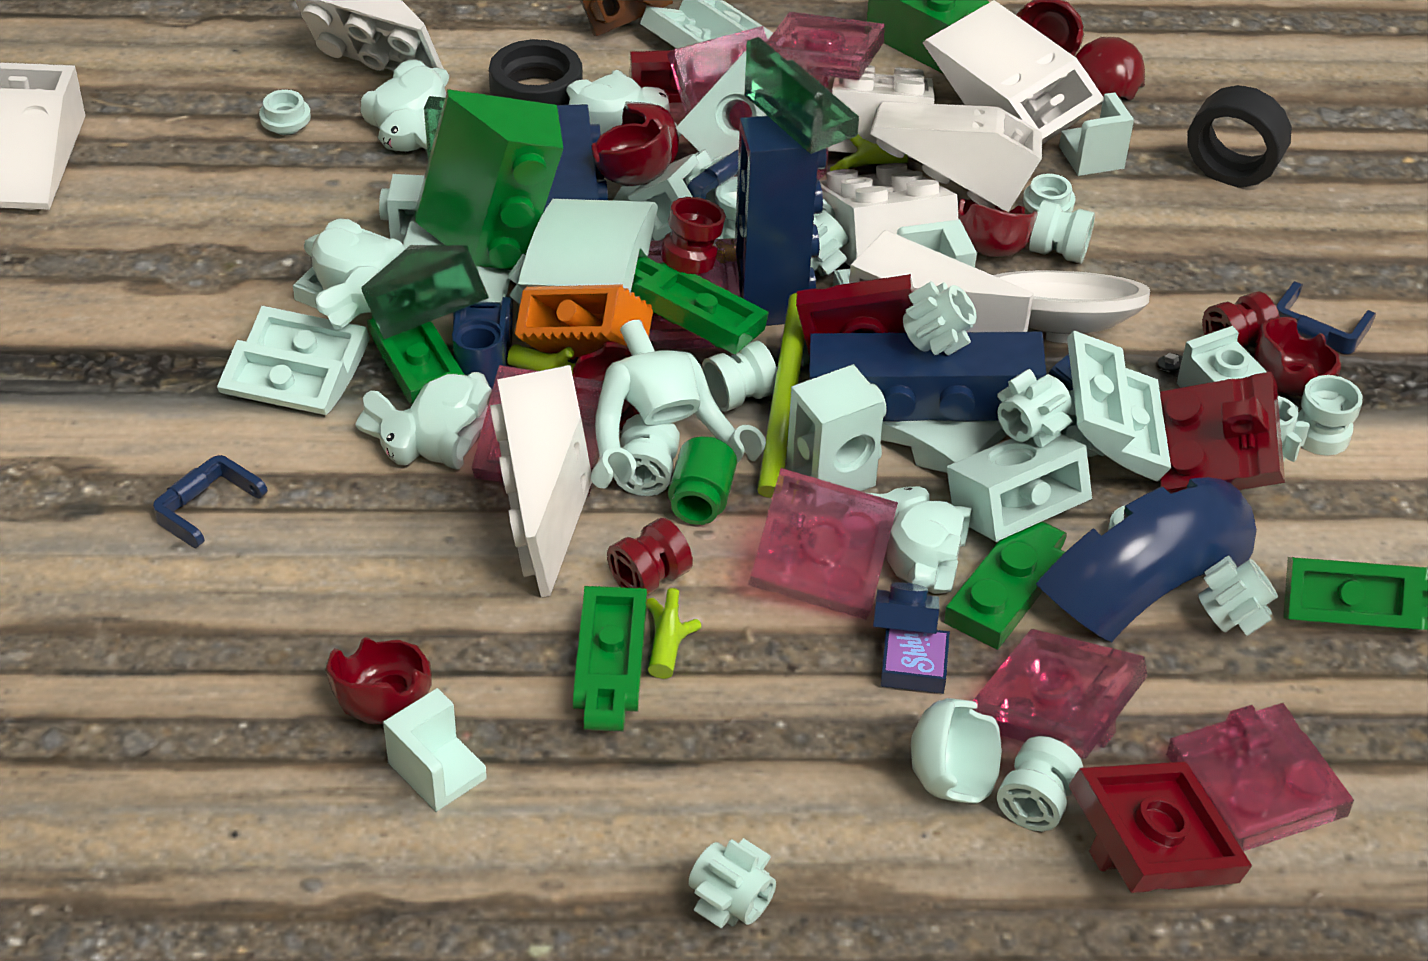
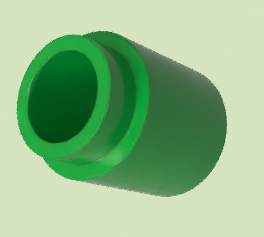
[668,436,737,525]

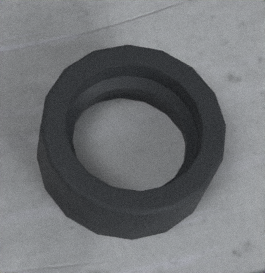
[489,39,583,105]
[1187,85,1292,188]

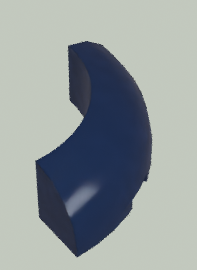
[1036,477,1257,643]

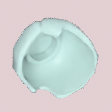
[911,698,1002,804]

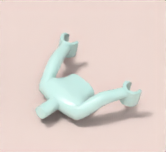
[591,320,766,488]

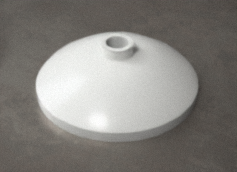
[993,270,1150,343]

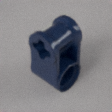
[452,296,513,392]

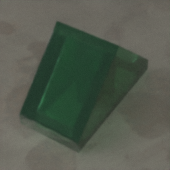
[361,245,489,339]

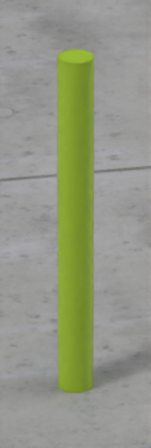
[757,293,805,498]

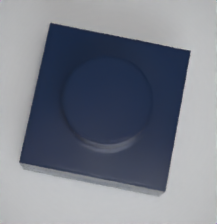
[873,583,939,634]

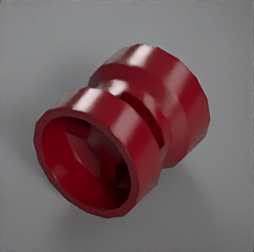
[660,197,726,274]
[1202,291,1279,350]
[607,518,693,596]

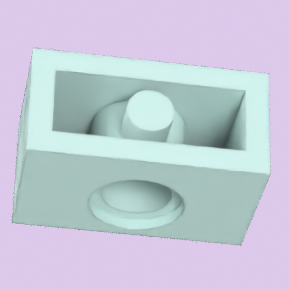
[676,51,798,160]
[786,364,887,509]
[946,434,1092,542]

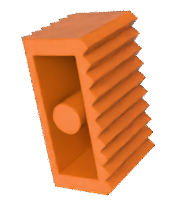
[515,284,653,360]

